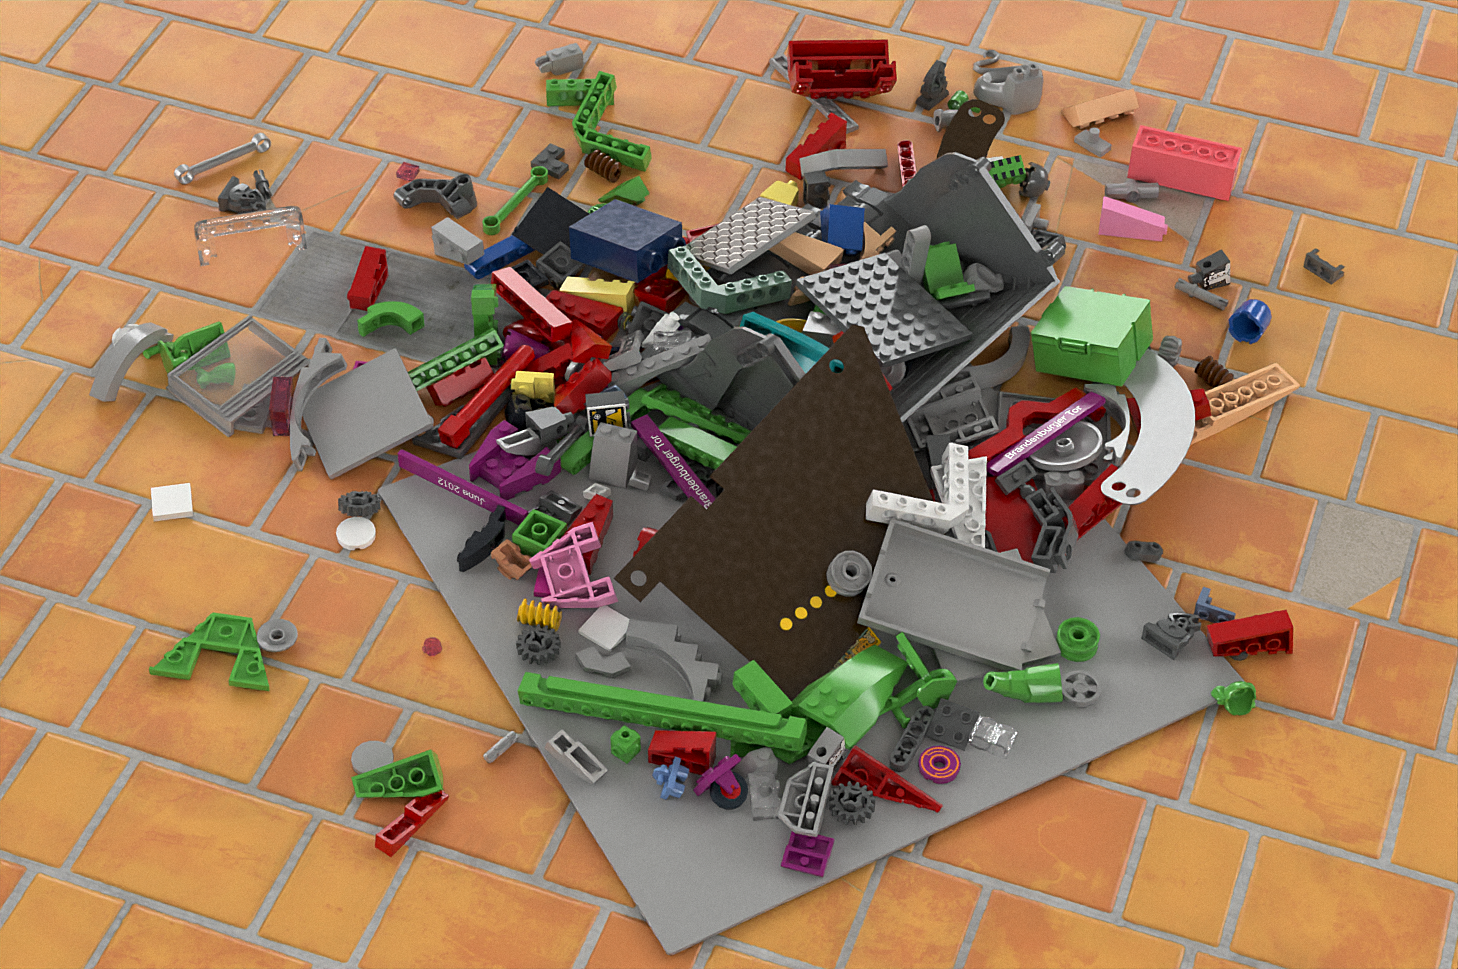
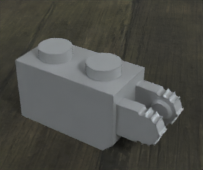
[535,43,584,76]

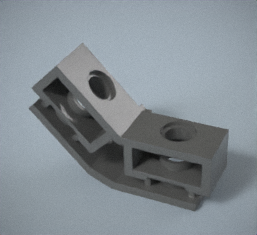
[1025,487,1078,573]

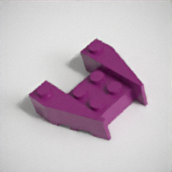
[469,420,561,500]

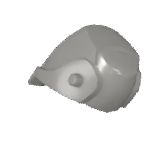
[963,263,1004,294]

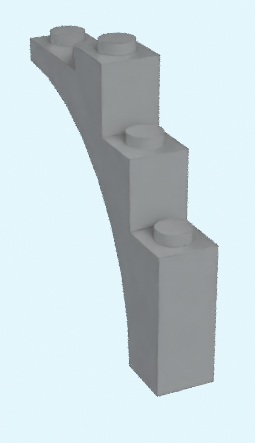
[626,619,723,702]

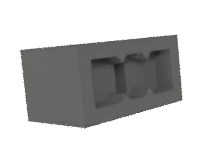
[803,170,831,209]

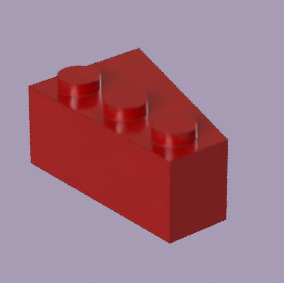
[347,246,389,311]
[523,343,573,389]
[648,730,716,775]

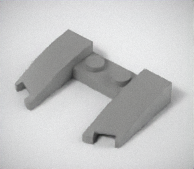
[597,329,645,371]

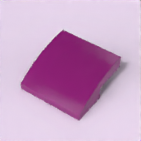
[781,831,835,877]

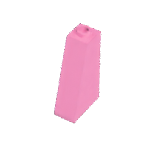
[1099,197,1168,241]

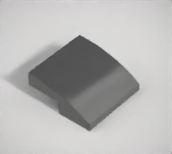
[528,490,583,526]

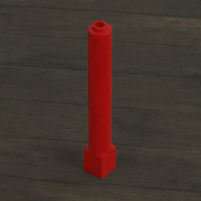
[438,345,535,449]

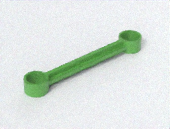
[482,166,548,235]

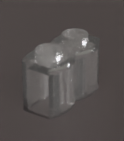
[968,716,1018,759]

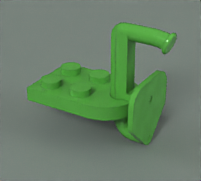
[143,321,231,374]
[891,632,957,729]

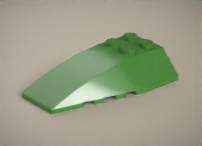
[791,644,908,750]

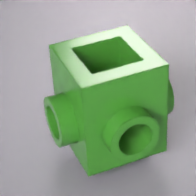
[610,725,641,764]

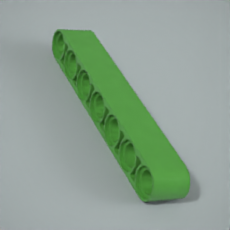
[561,388,652,475]

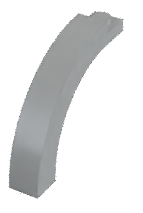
[89,322,174,402]
[947,327,1030,389]

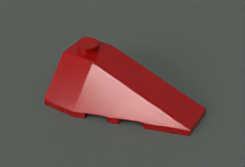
[634,278,688,314]

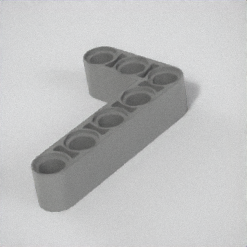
[799,149,888,176]
[886,225,931,286]

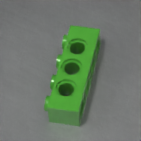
[546,78,614,106]

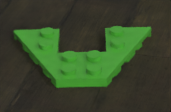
[149,612,270,691]

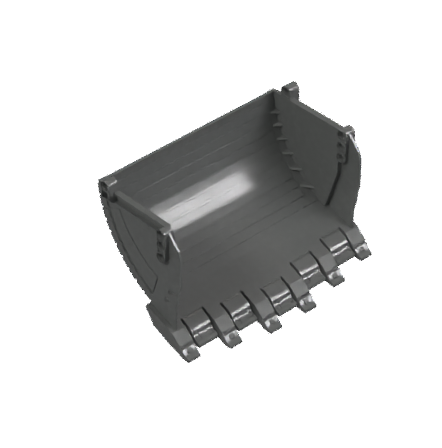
[640,152,1065,432]

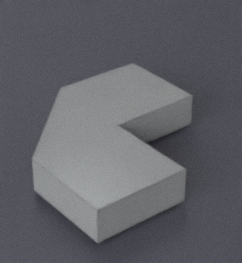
[576,645,631,678]

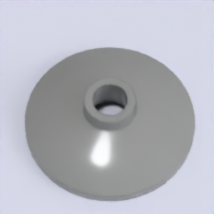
[257,619,298,652]

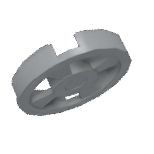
[1061,670,1101,707]

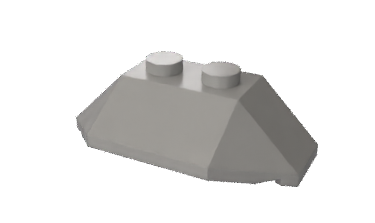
[778,762,834,837]

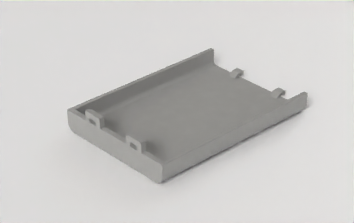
[857,518,1051,672]

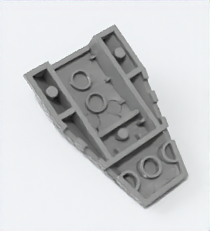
[902,376,999,453]

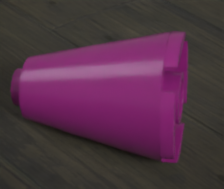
[500,329,551,365]

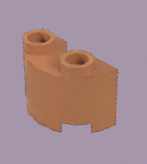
[491,539,533,580]

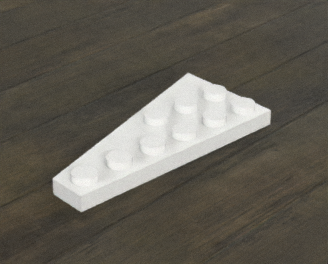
[930,456,987,548]

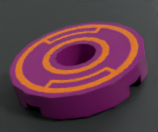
[918,746,961,784]

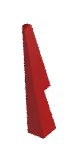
[570,319,612,364]
[831,746,943,813]

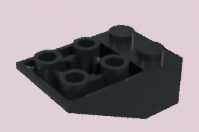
[504,393,569,432]

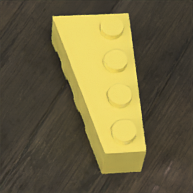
[559,277,635,321]

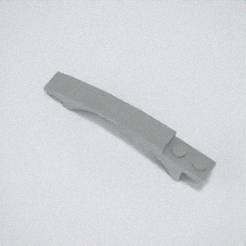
[290,338,347,471]
[1084,383,1130,468]

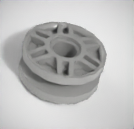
[826,551,872,596]

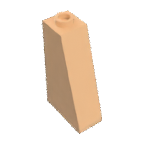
[769,232,844,275]

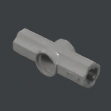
[1105,179,1159,202]

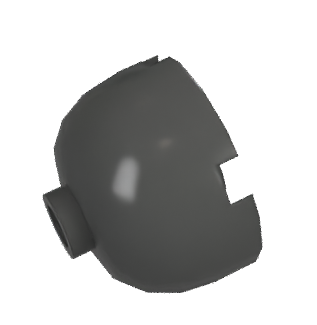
[1019,162,1050,198]

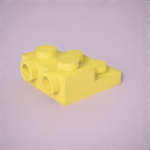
[511,371,555,403]

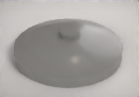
[1028,421,1103,471]

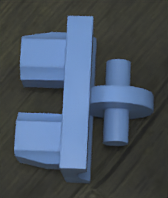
[652,756,689,800]

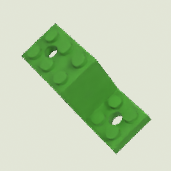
[923,241,975,300]

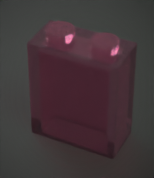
[269,377,294,436]

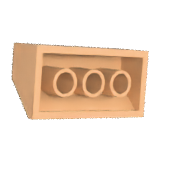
[1061,88,1139,129]

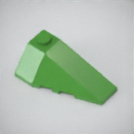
[351,749,443,798]

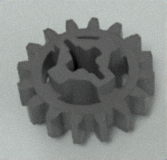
[338,491,380,517]
[516,624,561,665]
[829,782,876,825]

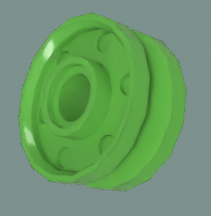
[1056,617,1100,662]

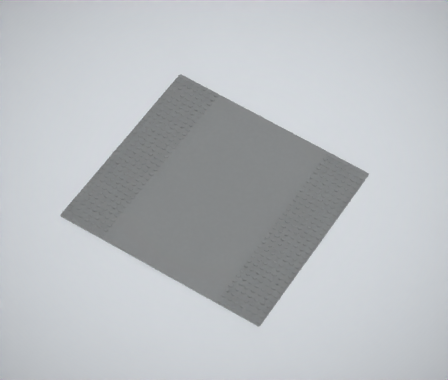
[378,363,1244,956]

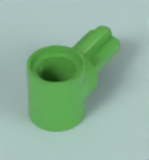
[948,90,981,113]

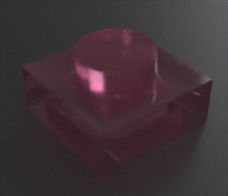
[396,162,420,181]

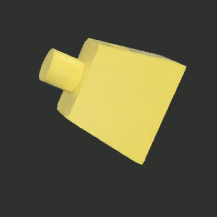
[760,180,799,207]

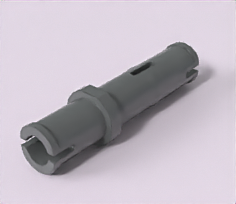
[937,290,991,310]

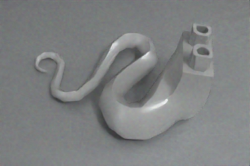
[973,50,1044,115]

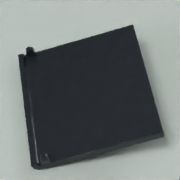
[511,187,589,255]

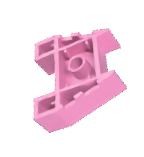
[529,522,618,608]

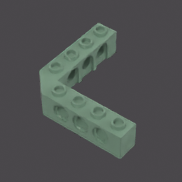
[667,246,792,314]

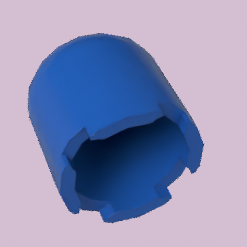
[1228,299,1272,344]

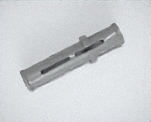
[1175,278,1229,311]

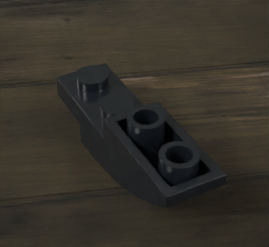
[457,505,506,572]

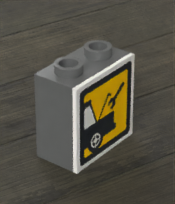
[585,390,631,437]

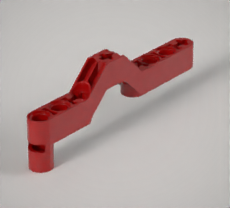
[968,387,1106,464]

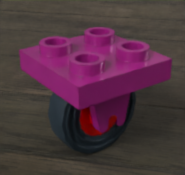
[693,754,748,810]

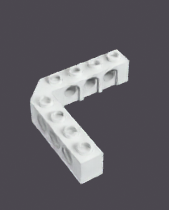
[866,443,969,535]

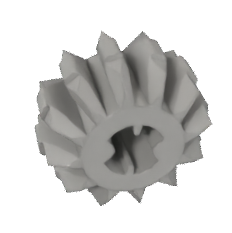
[1158,335,1182,367]

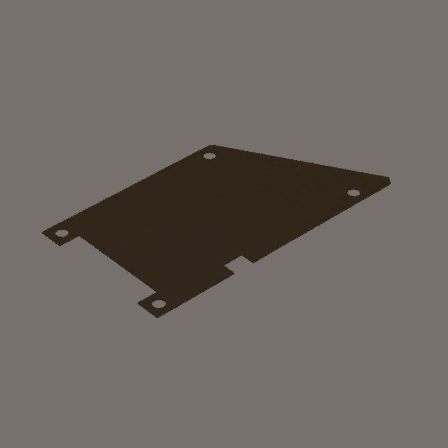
[613,325,946,702]

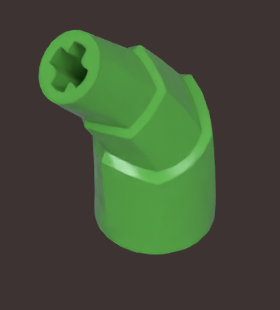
[983,663,1063,703]

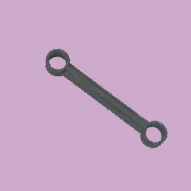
[535,415,589,476]

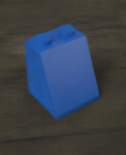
[820,204,865,256]

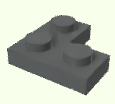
[531,143,569,179]

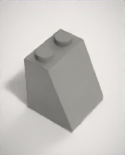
[589,422,638,489]

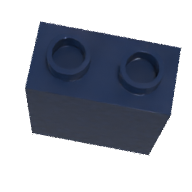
[569,199,686,283]

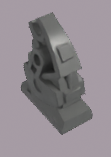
[915,60,949,111]
[218,176,266,215]
[1141,613,1201,660]

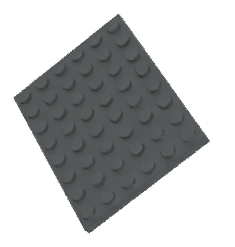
[796,253,972,369]

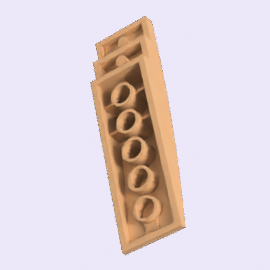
[1191,363,1300,445]

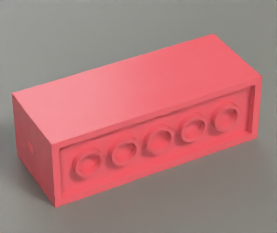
[1127,125,1242,201]

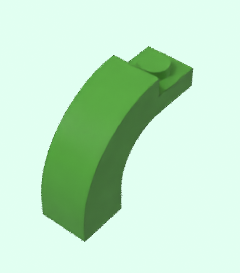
[357,301,425,337]

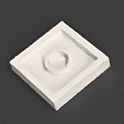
[151,483,193,522]
[578,605,630,652]

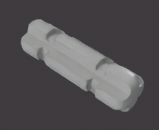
[483,731,519,763]

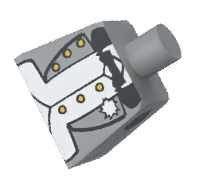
[807,727,846,771]

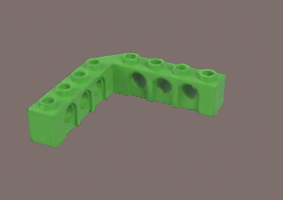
[572,71,652,172]

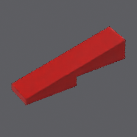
[375,790,449,857]

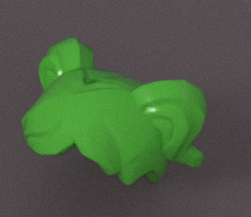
[1211,681,1256,715]

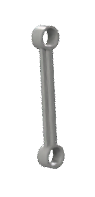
[174,133,271,185]

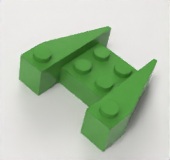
[471,284,501,365]

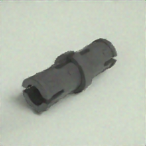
[253,169,272,200]

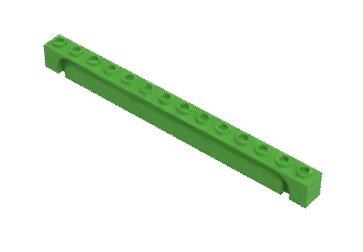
[517,672,807,752]

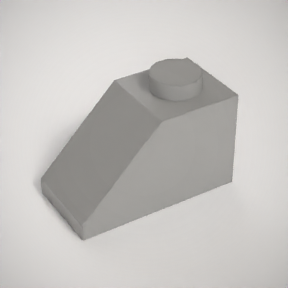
[732,747,778,786]

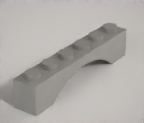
[608,334,712,398]

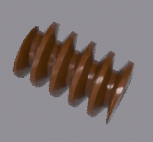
[584,149,622,183]
[1194,356,1234,388]

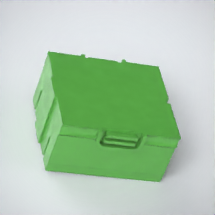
[1030,286,1153,387]

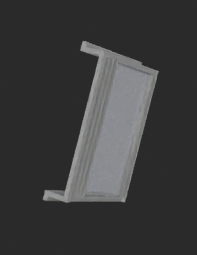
[166,314,311,437]

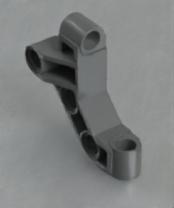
[394,174,478,219]

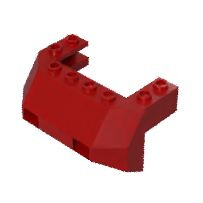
[787,39,897,99]

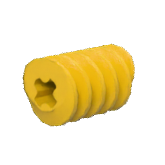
[517,598,562,632]

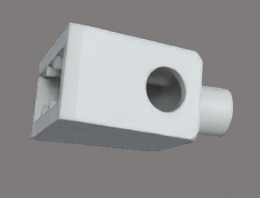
[641,312,680,349]

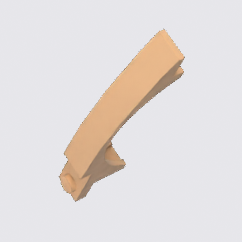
[788,222,896,306]

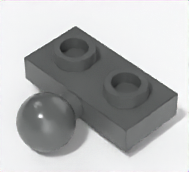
[994,459,1037,499]

